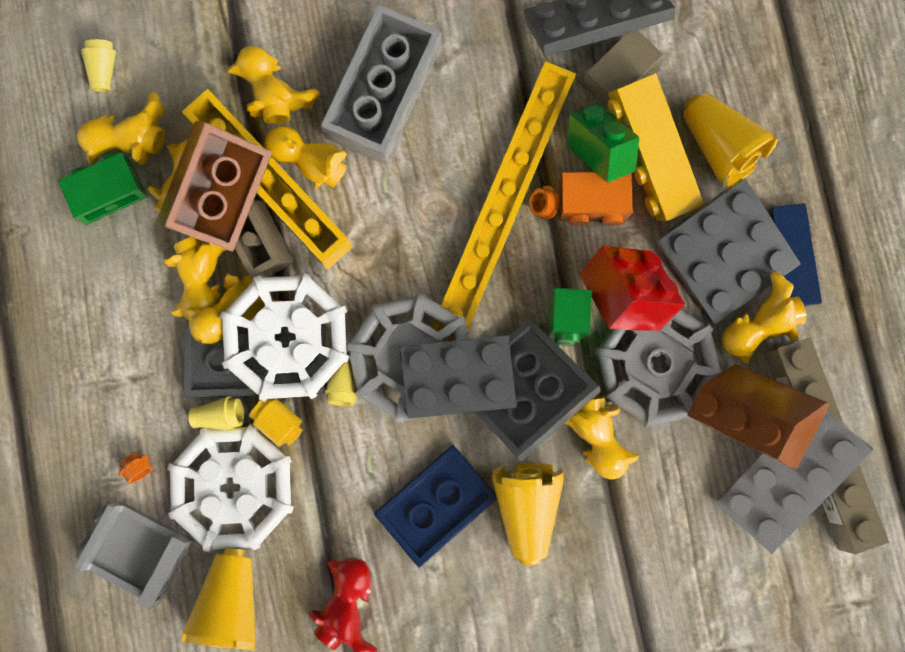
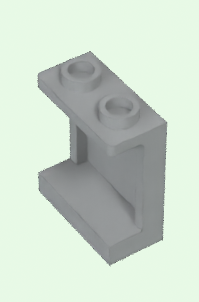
[74,501,194,610]

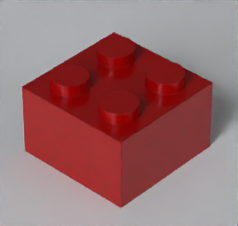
[579,245,685,331]

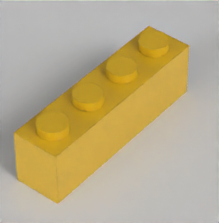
[608,73,704,221]

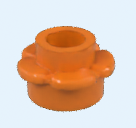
[529,185,561,219]
[118,452,153,484]

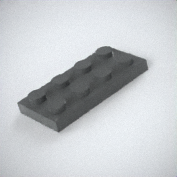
[524,0,675,56]
[184,324,327,398]

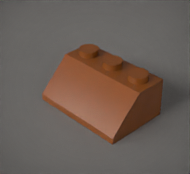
[156,121,272,252]
[687,364,830,470]

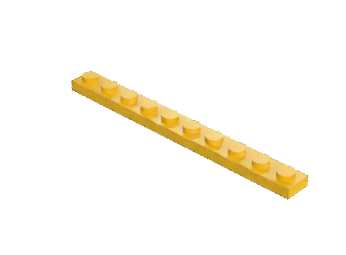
[431,61,576,342]

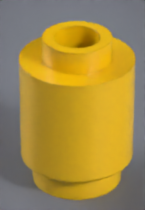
[249,398,302,447]

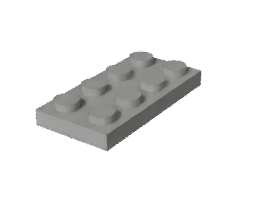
[716,410,873,554]

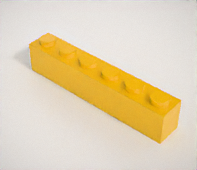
[181,89,353,270]

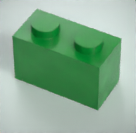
[567,103,639,183]
[58,152,148,225]
[546,288,592,346]

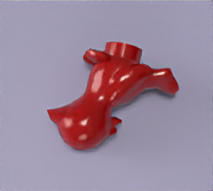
[308,557,377,652]

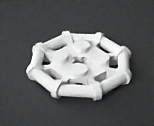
[219,273,350,402]
[167,424,294,553]

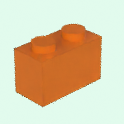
[559,172,633,226]

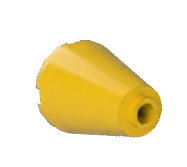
[683,93,778,187]
[492,463,564,565]
[181,548,256,651]

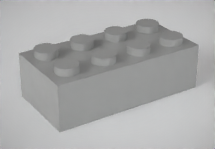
[321,4,441,165]

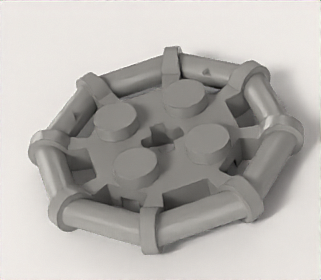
[346,292,469,424]
[594,309,723,428]

